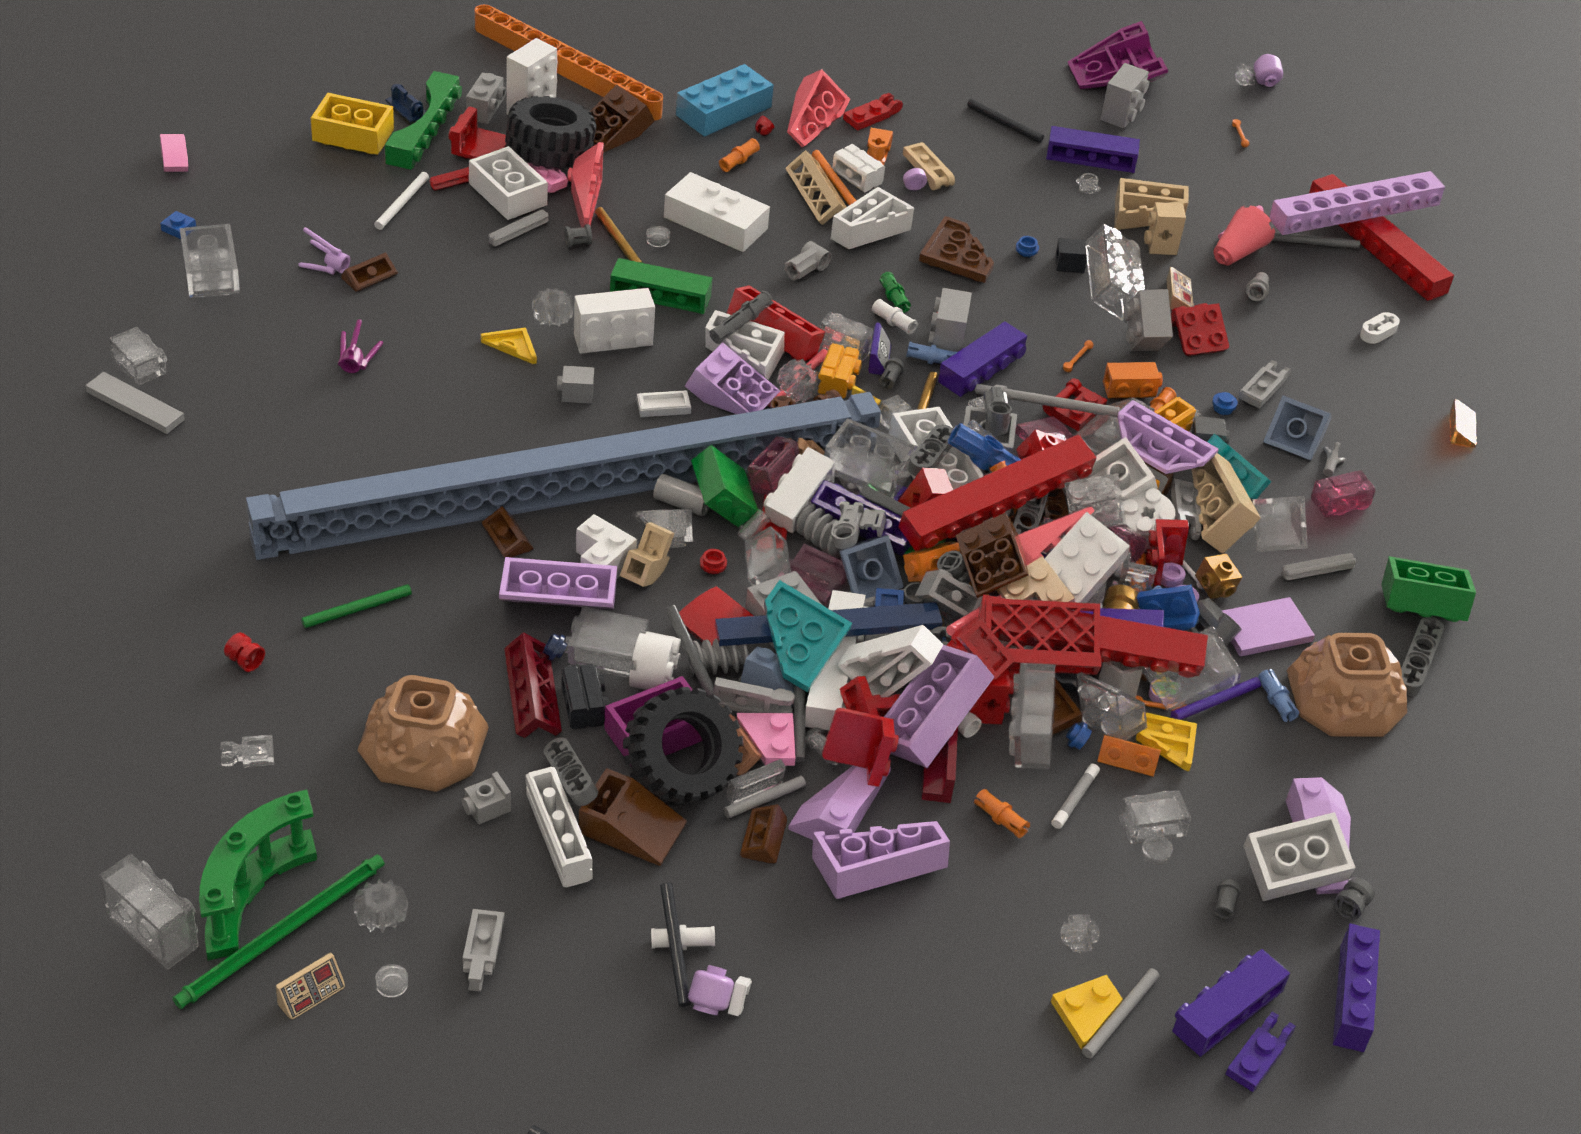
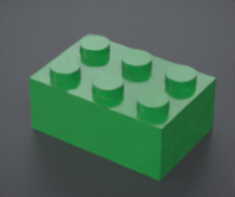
[1381,556,1476,622]

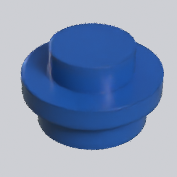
[1015,236,1039,257]
[1212,392,1238,415]
[1066,722,1092,750]

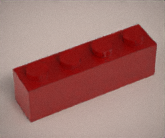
[726,285,825,362]

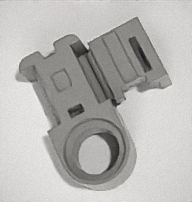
[831,502,886,549]

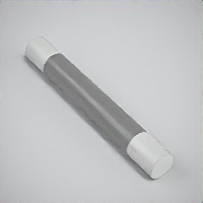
[1051,764,1100,829]

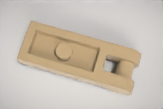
[903,142,955,190]

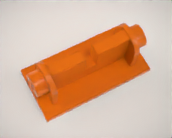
[1097,735,1161,777]

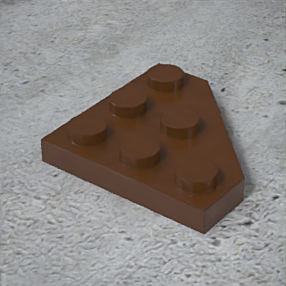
[919,216,994,283]

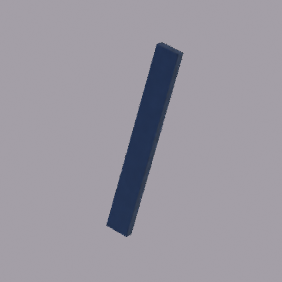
[715,602,943,646]

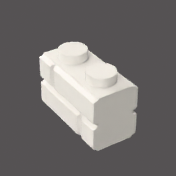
[832,144,885,193]

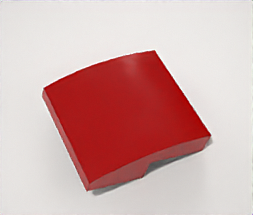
[679,586,754,645]

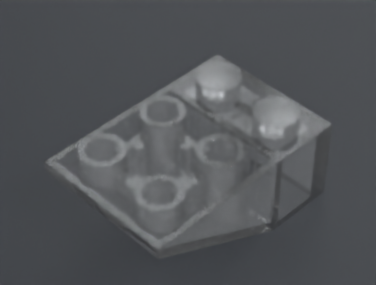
[1139,626,1242,711]

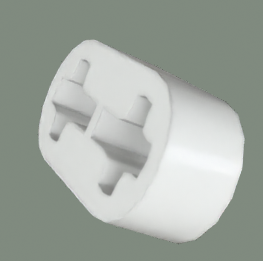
[1360,313,1400,344]

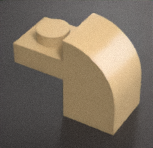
[620,522,675,587]

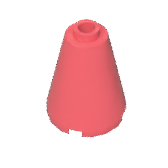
[1213,205,1275,266]

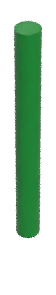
[301,584,412,628]

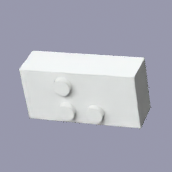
[664,172,770,252]

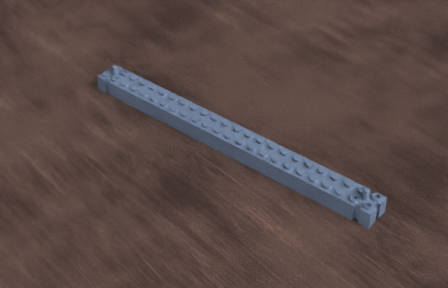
[246,392,881,560]

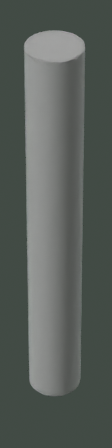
[724,776,806,819]

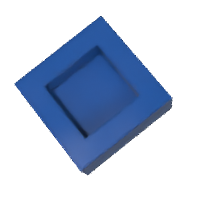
[160,211,196,239]
[874,588,904,607]

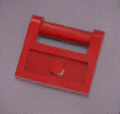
[1042,378,1107,432]

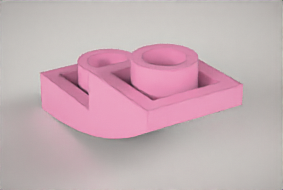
[160,134,188,172]

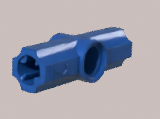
[948,423,1022,471]

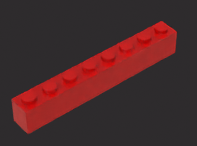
[1309,174,1454,301]
[899,434,1097,551]
[978,594,1208,678]

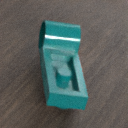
[1207,433,1272,501]

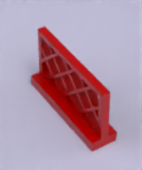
[985,598,1101,675]

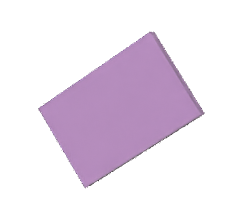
[1223,597,1315,657]

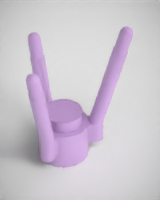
[298,227,351,275]

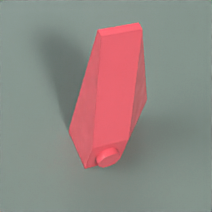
[787,69,850,147]
[1018,507,1095,565]

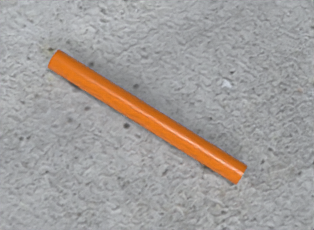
[812,150,856,205]

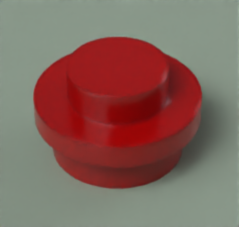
[700,549,727,574]

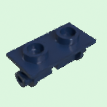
[385,84,427,123]

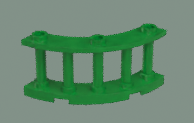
[199,789,317,961]

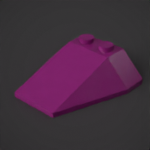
[1067,21,1168,89]

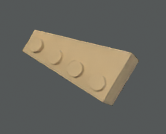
[1192,453,1261,554]

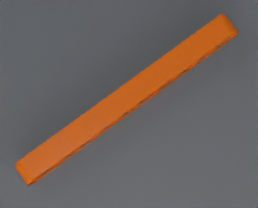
[475,4,663,121]

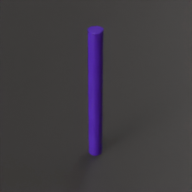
[1171,677,1261,720]

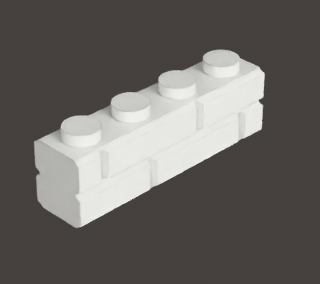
[526,767,593,887]

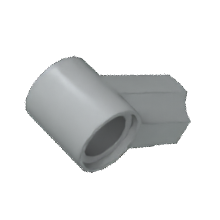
[784,241,832,281]

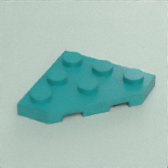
[763,580,852,692]

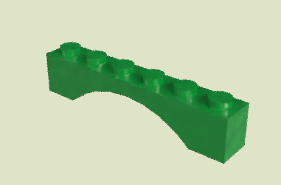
[385,71,462,170]

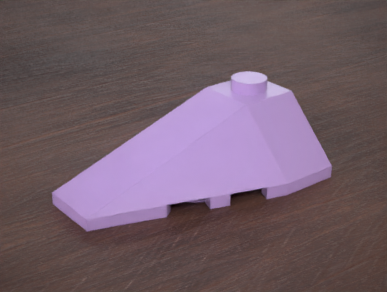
[788,766,891,840]
[1286,777,1351,894]

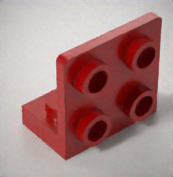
[1146,519,1189,588]

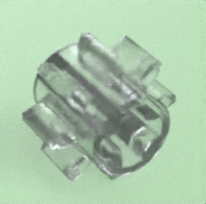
[1061,914,1100,952]

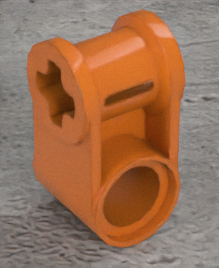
[867,127,893,165]

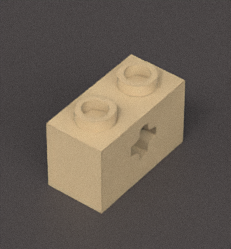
[1144,202,1186,255]

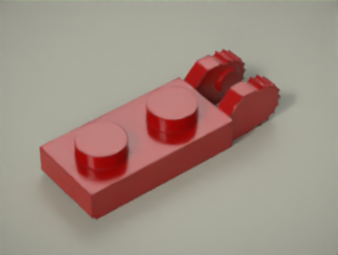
[843,93,903,130]

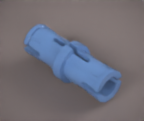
[906,342,957,364]
[1258,669,1299,722]

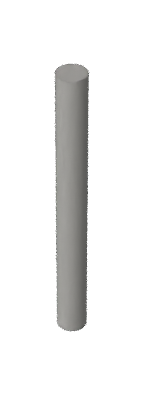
[1082,968,1160,1059]

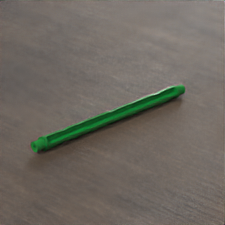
[172,854,385,1009]

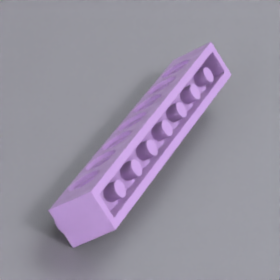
[1269,171,1445,235]

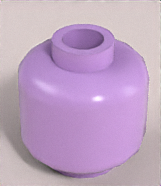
[1253,54,1283,87]
[688,965,734,1015]

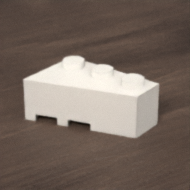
[831,187,914,249]
[705,310,785,381]
[763,447,835,533]
[837,625,943,697]

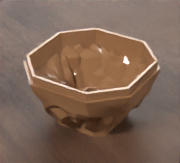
[1287,633,1407,737]
[358,675,489,792]

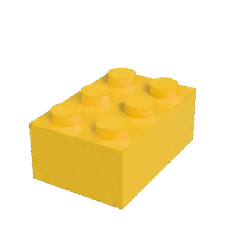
[311,93,394,155]

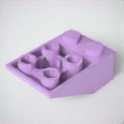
[685,342,780,414]

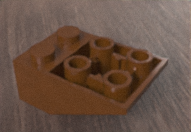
[590,85,655,153]
[956,513,1029,598]
[578,768,687,866]

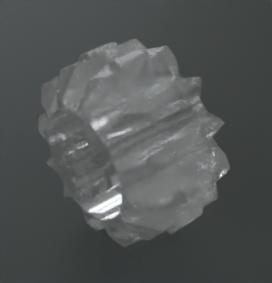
[532,287,574,327]
[776,359,821,403]
[353,878,408,933]

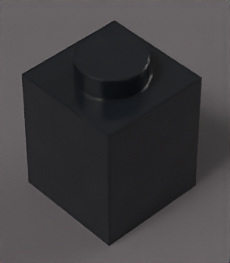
[1055,238,1091,273]

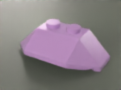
[1117,400,1219,474]

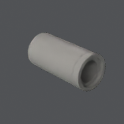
[653,474,710,516]

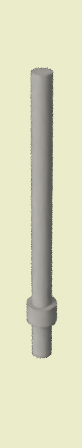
[975,384,1121,417]

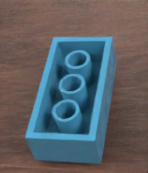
[676,64,774,137]

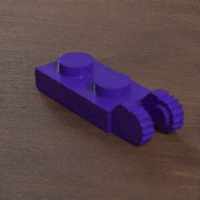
[1225,1011,1296,1092]

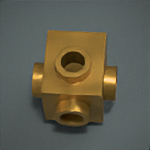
[1195,554,1242,599]

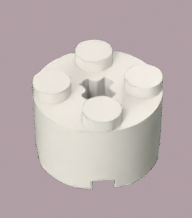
[1120,488,1175,552]
[629,631,681,690]

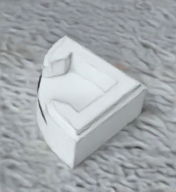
[728,976,752,1016]

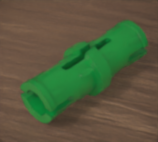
[879,272,911,313]

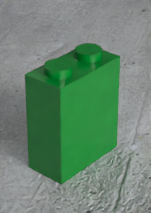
[691,445,759,528]

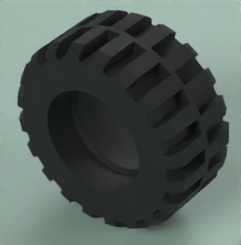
[505,96,596,169]
[623,687,744,806]

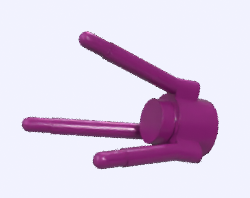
[338,319,383,373]

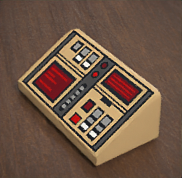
[1167,267,1193,310]
[276,953,345,1019]

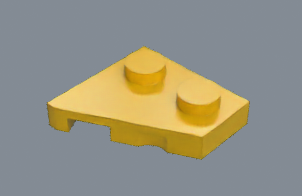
[1135,711,1197,771]
[1051,975,1123,1049]

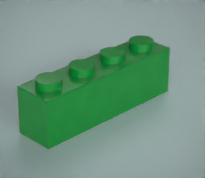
[610,258,713,314]

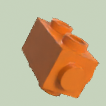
[1103,362,1163,398]
[903,542,962,583]

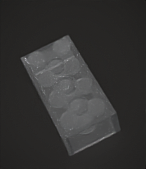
[1085,224,1145,324]

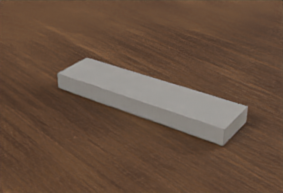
[85,372,185,434]

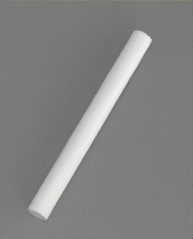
[374,172,429,230]

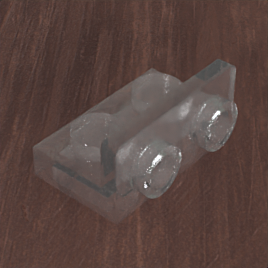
[1111,552,1156,609]

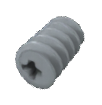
[796,504,851,558]
[689,639,750,677]

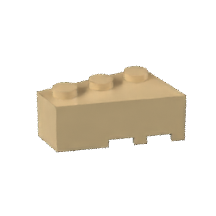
[1114,178,1189,230]

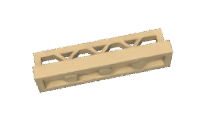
[785,150,847,225]

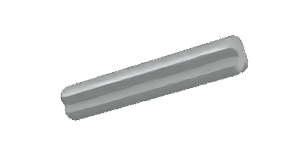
[488,209,549,247]
[1281,553,1356,581]

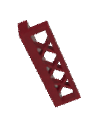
[504,632,562,738]
[921,727,958,803]

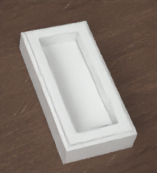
[636,390,691,417]

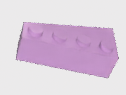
[812,821,950,899]

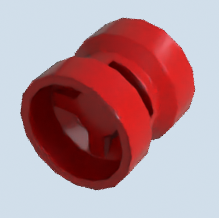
[224,632,266,672]

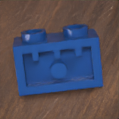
[1136,585,1200,631]

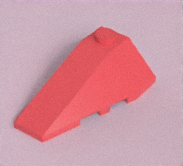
[567,142,604,227]

